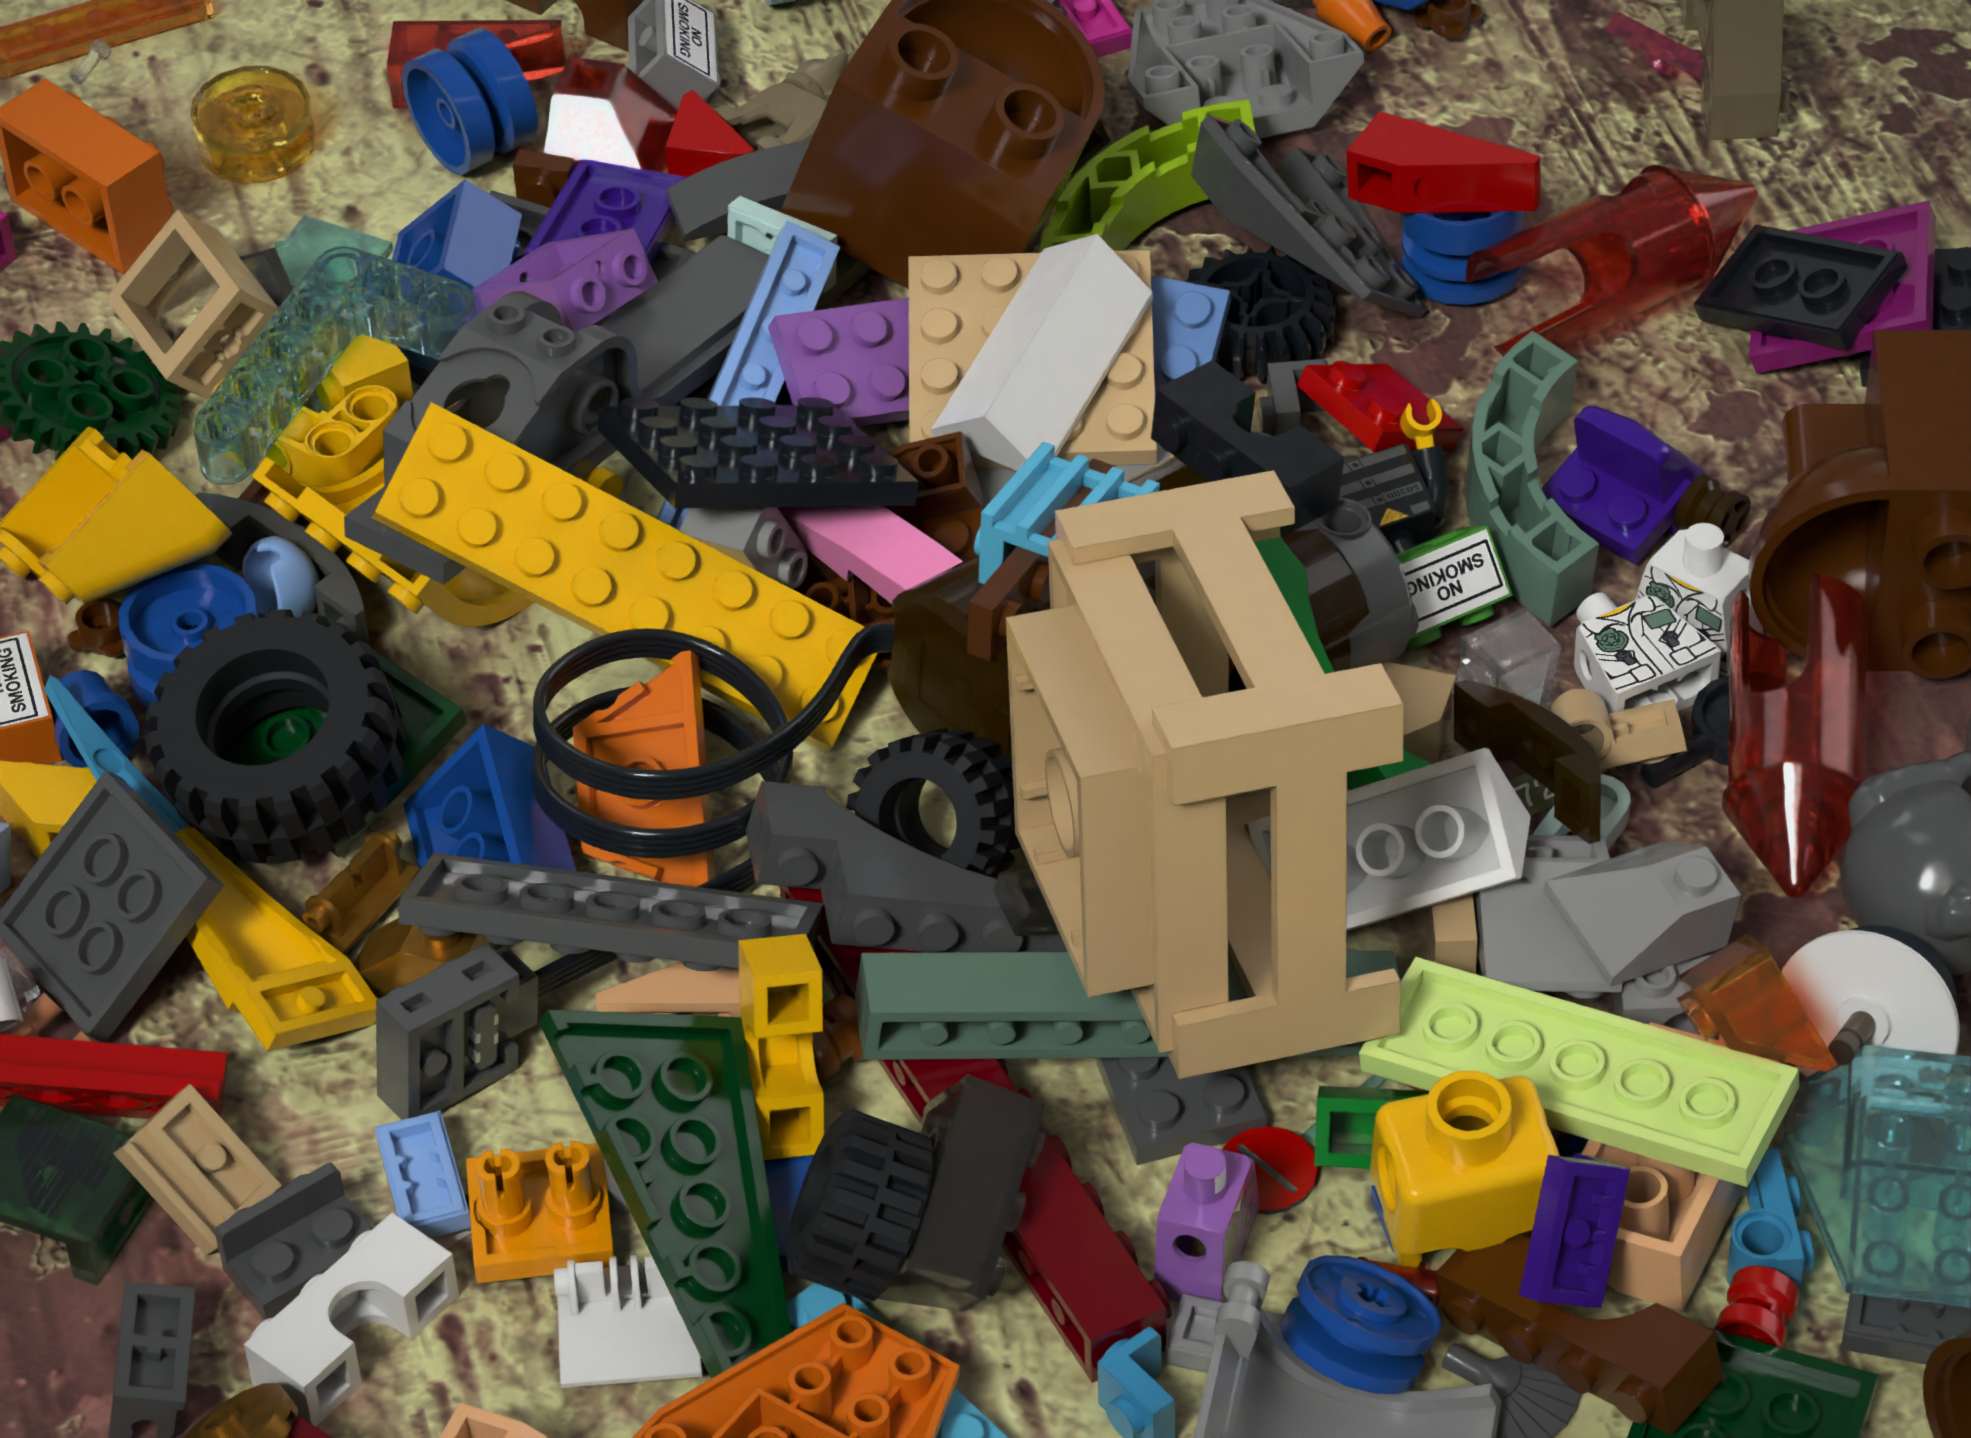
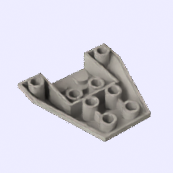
[1127,0,1364,139]

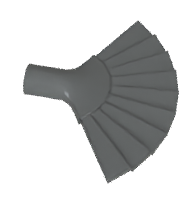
[1442,1342,1581,1438]

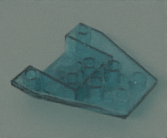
[1783,1045,1971,1307]

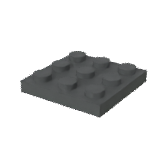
[0,770,224,1043]

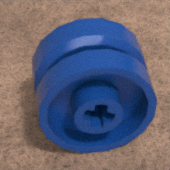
[401,27,538,176]
[118,563,259,710]

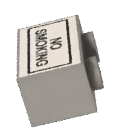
[628,0,720,116]

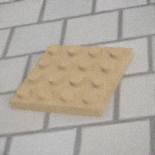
[908,250,1157,469]

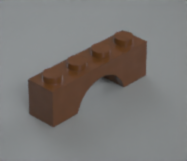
[1436,1234,1723,1436]

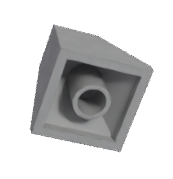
[1544,842,1741,987]

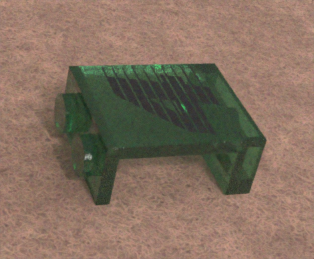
[0,1095,155,1286]

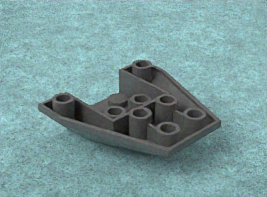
[1191,114,1428,319]

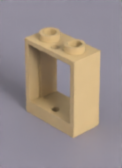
[105,209,280,399]

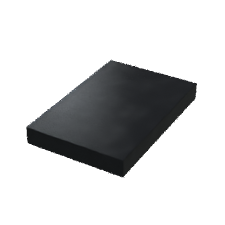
[1693,224,1908,350]

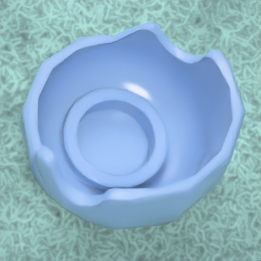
[243,536,320,618]

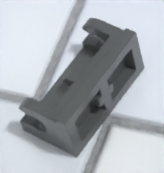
[108,1281,196,1438]

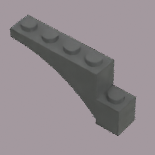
[746,781,1068,953]

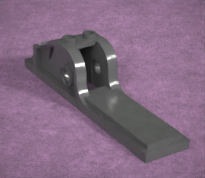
[344,235,769,585]

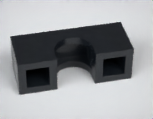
[1151,360,1345,537]

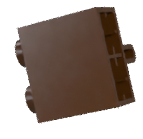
[780,0,1105,289]
[1748,330,1971,679]

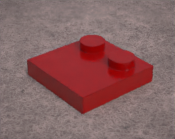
[1296,361,1464,452]

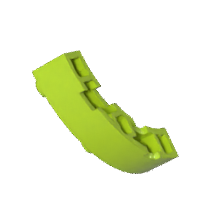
[1039,99,1256,253]

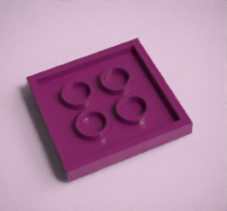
[1749,200,1936,374]

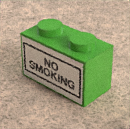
[1396,525,1513,649]

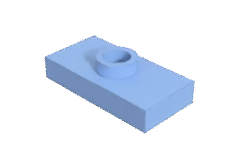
[374,1111,471,1238]

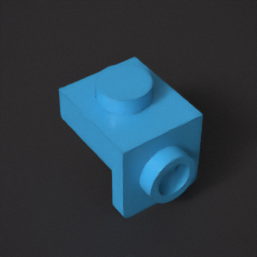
[1097,1326,1175,1438]

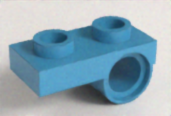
[1726,1148,1814,1292]

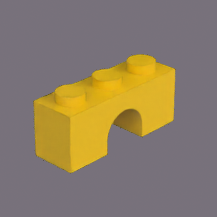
[738,934,824,1160]

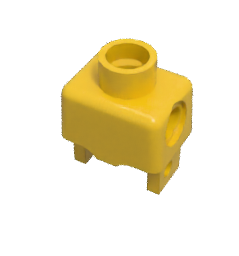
[1370,1070,1560,1273]

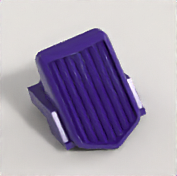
[1541,406,1707,565]

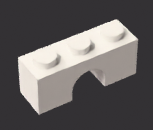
[244,1213,459,1426]

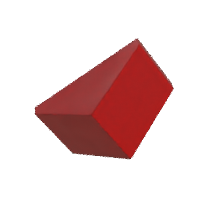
[665,90,755,177]

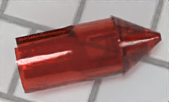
[1466,165,1758,357]
[1722,573,1867,898]

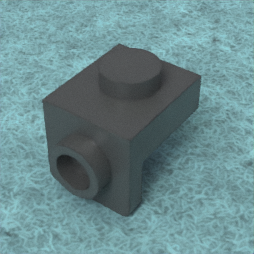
[1258,359,1328,436]

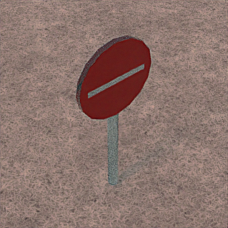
[1222,1074,1388,1215]

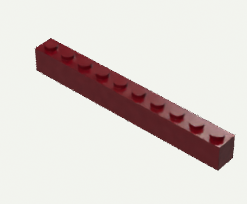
[779,886,1172,1383]

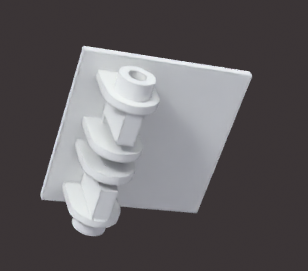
[554,1254,702,1388]

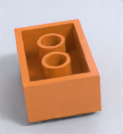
[0,78,173,275]

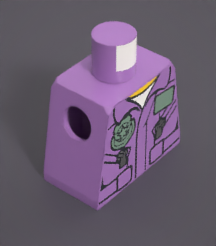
[1154,1142,1259,1303]

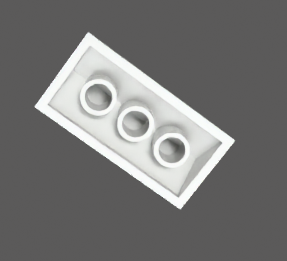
[931,234,1153,471]
[1248,748,1531,931]

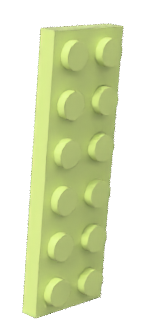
[1359,957,1800,1187]

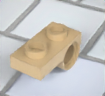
[1550,689,1687,774]

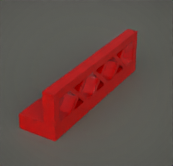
[0,1034,228,1119]

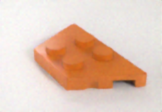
[572,650,716,887]

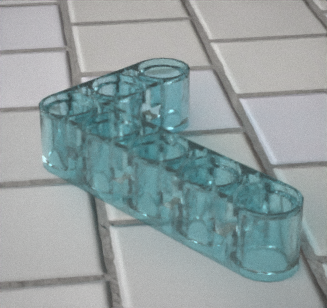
[193,246,476,485]

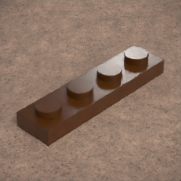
[967,458,1119,662]

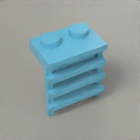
[974,442,1160,584]

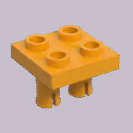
[466,1141,614,1284]

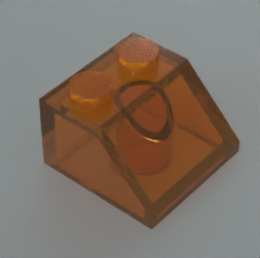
[1676,934,1838,1072]

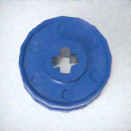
[1279,1255,1442,1394]

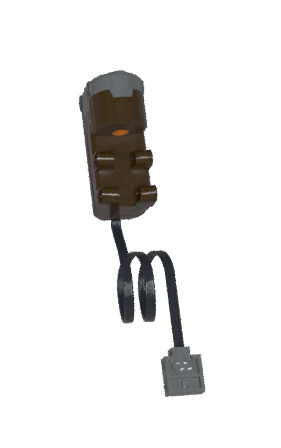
[376,432,1419,1120]

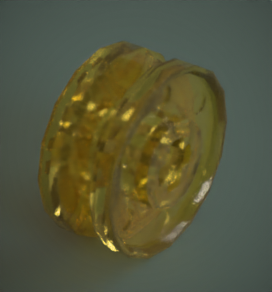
[190,66,316,184]

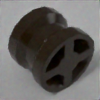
[1674,474,1751,548]

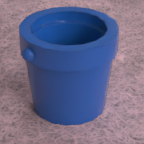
[49,670,139,768]

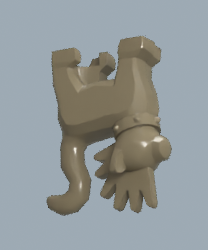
[714,48,858,151]

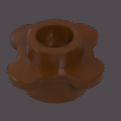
[1415,0,1482,39]
[67,598,124,657]

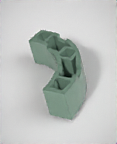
[1465,330,1599,627]

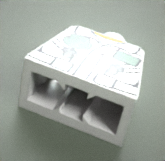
[1635,523,1764,676]
[1574,592,1721,714]

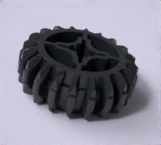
[1185,246,1336,384]

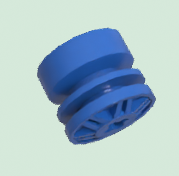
[1400,211,1525,305]

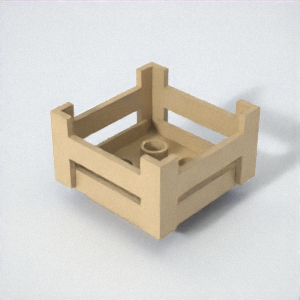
[1006,470,1404,1079]

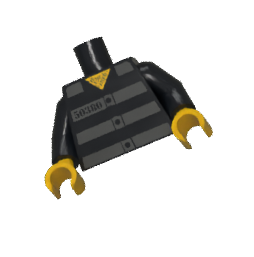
[1339,399,1449,554]

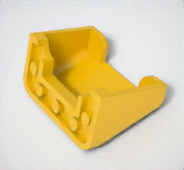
[0,426,232,605]

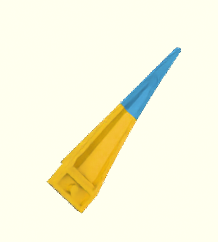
[44,675,378,1051]

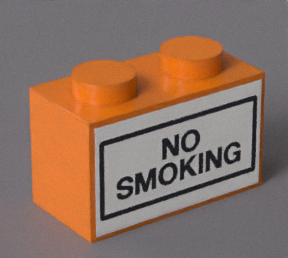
[0,631,62,765]

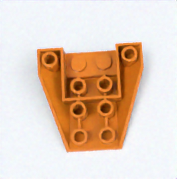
[632,1303,960,1438]

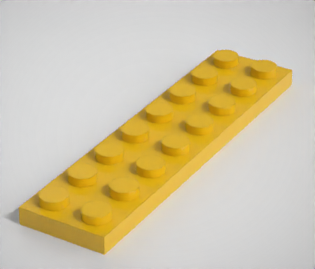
[371,402,878,752]

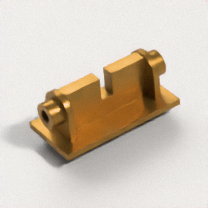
[298,828,421,955]

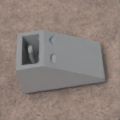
[1473,835,1622,999]

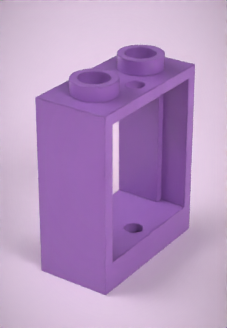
[463,228,658,333]

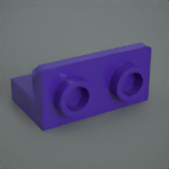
[1519,1154,1630,1308]

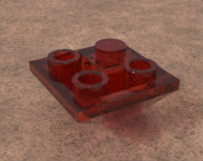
[544,56,677,173]

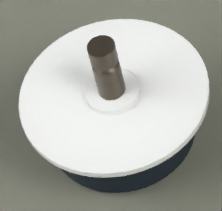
[1773,925,1960,1107]

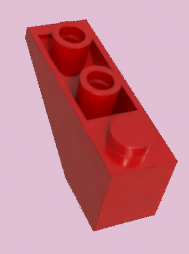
[1346,111,1541,213]

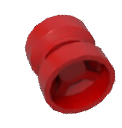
[1714,1266,1800,1348]

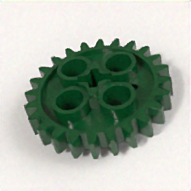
[0,321,183,461]

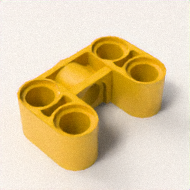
[211,341,399,487]

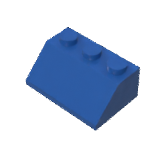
[403,724,576,871]

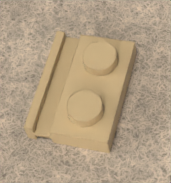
[113,1084,282,1255]

